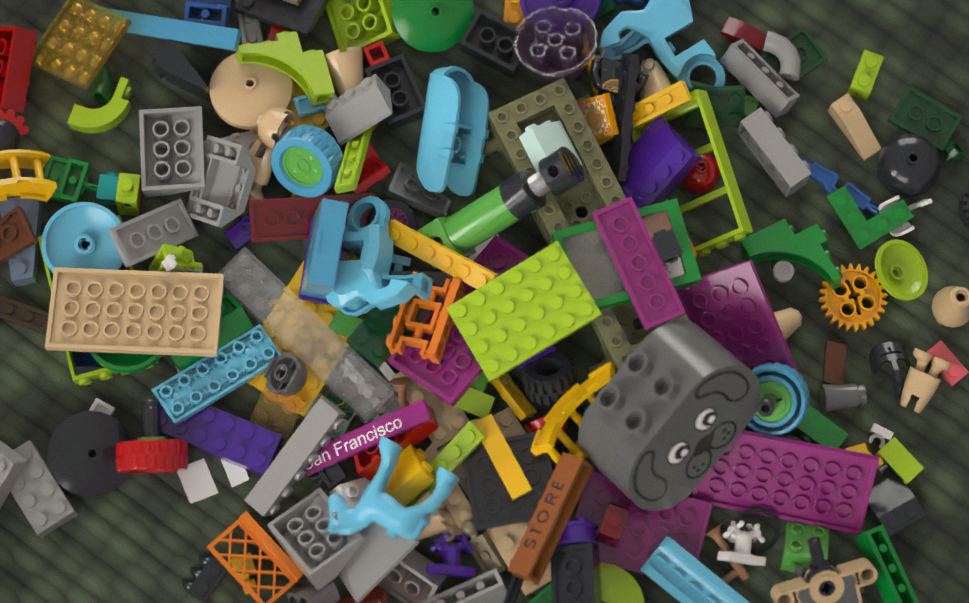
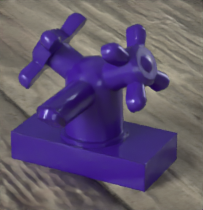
[426,532,475,577]

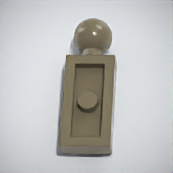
[461,519,507,573]

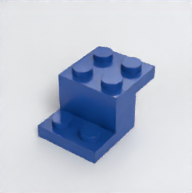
[181,0,232,46]

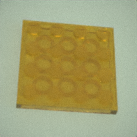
[32,0,132,90]

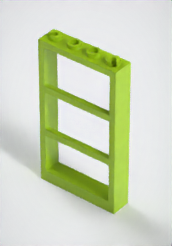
[631,89,753,265]

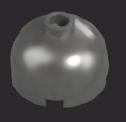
[264,352,307,396]

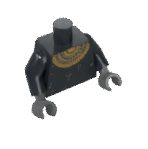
[590,46,655,110]

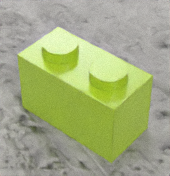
[848,50,884,101]

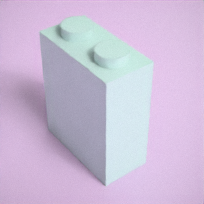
[519,120,583,172]

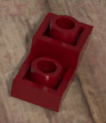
[720,17,767,53]

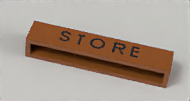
[507,452,594,585]

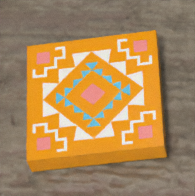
[577,93,619,140]

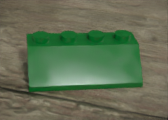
[169,293,254,372]

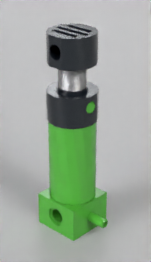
[417,146,585,269]

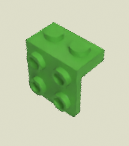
[780,521,829,572]

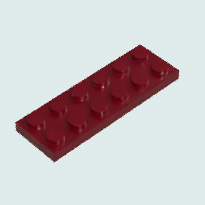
[248,192,375,242]

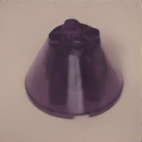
[514,6,598,84]

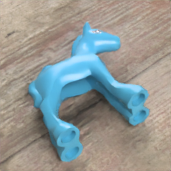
[328,436,460,540]

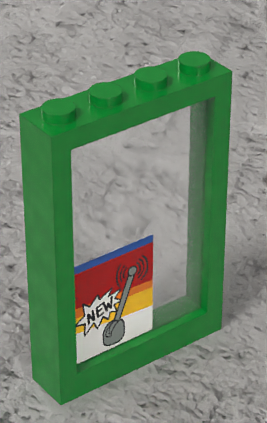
[549,198,701,311]

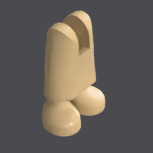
[248,139,273,200]
[900,348,952,414]

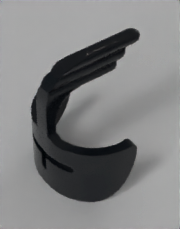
[869,341,911,398]

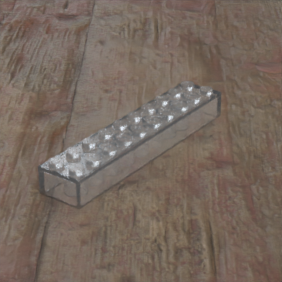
[217,247,398,424]

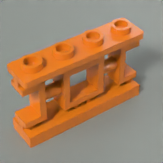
[386,271,466,364]

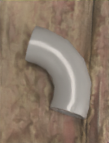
[763,31,801,81]

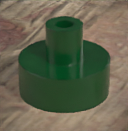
[944,140,966,162]

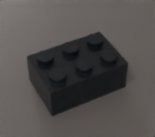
[459,8,534,79]
[365,54,425,131]

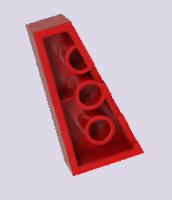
[0,26,37,113]
[354,406,439,481]

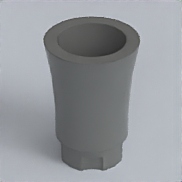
[819,384,867,413]

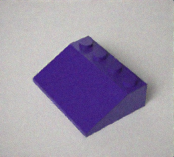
[617,116,702,219]

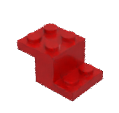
[337,141,391,195]

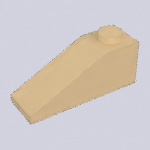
[828,93,882,161]

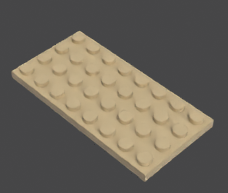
[45,267,225,357]

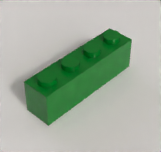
[791,405,849,448]
[854,525,919,603]

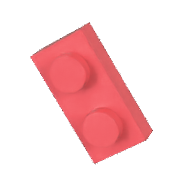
[927,340,969,387]

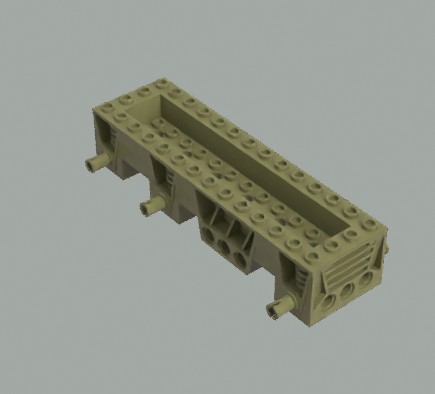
[483,78,689,374]

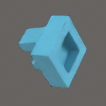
[392,254,413,271]

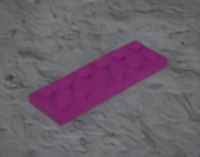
[592,197,686,331]

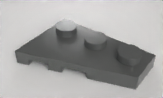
[386,162,451,218]

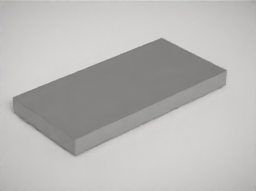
[108,198,199,269]

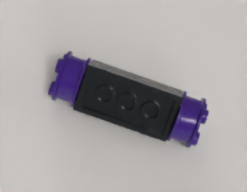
[550,517,602,603]

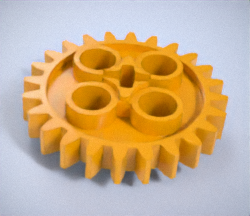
[818,263,888,332]

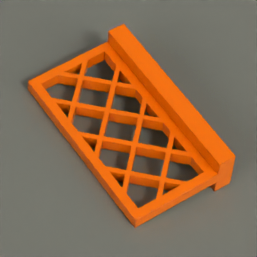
[207,511,304,603]

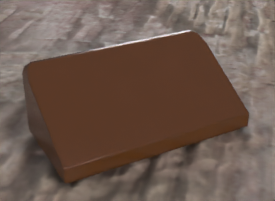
[822,341,846,385]

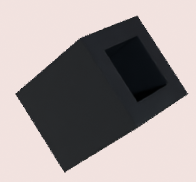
[652,229,683,265]

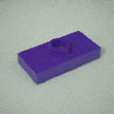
[224,215,251,251]

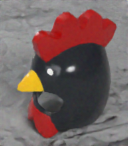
[0,108,29,151]

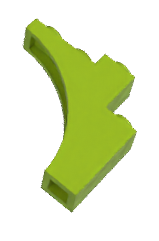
[235,31,335,105]

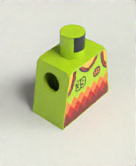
[116,173,143,216]

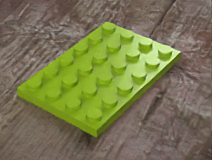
[446,241,602,382]

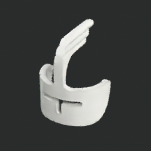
[878,195,933,237]

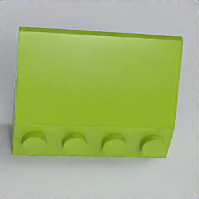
[326,0,401,52]

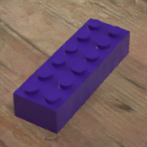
[158,402,284,476]

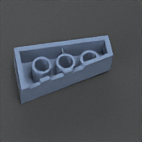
[0,197,44,287]

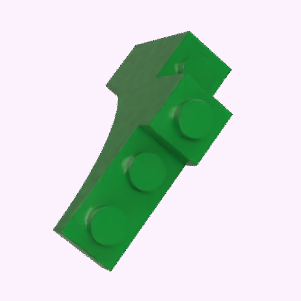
[740,218,843,290]

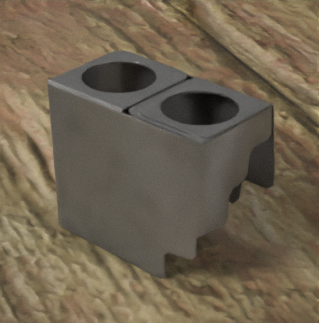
[287,580,341,603]

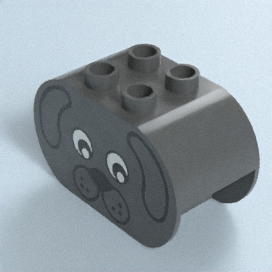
[578,321,761,511]

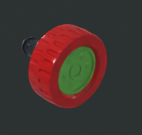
[116,399,188,474]

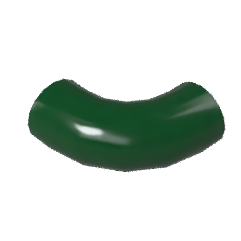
[79,52,114,104]

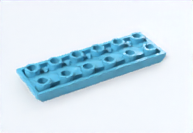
[151,324,282,424]
[640,536,750,603]

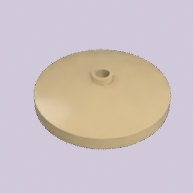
[209,53,293,130]

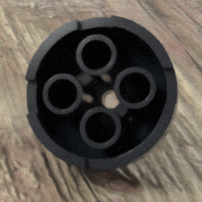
[877,133,941,198]

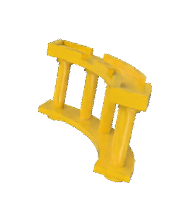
[0,149,57,202]
[531,362,616,464]

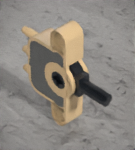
[770,537,878,603]

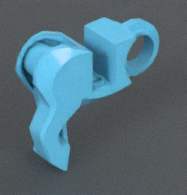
[598,0,725,88]
[325,196,433,317]

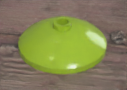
[875,239,928,301]

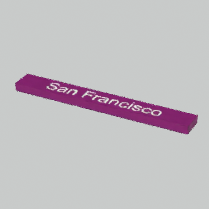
[296,399,433,482]

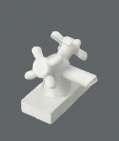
[717,521,766,566]

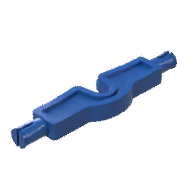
[801,157,879,216]

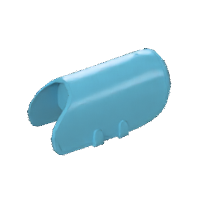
[416,66,489,196]

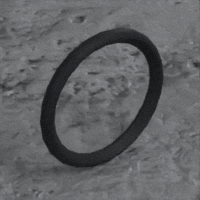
[736,507,780,553]

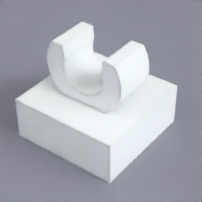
[868,423,894,449]

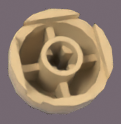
[256,107,296,149]

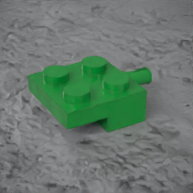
[44,155,98,204]

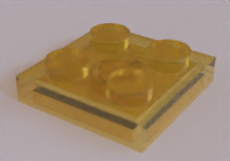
[249,383,306,439]

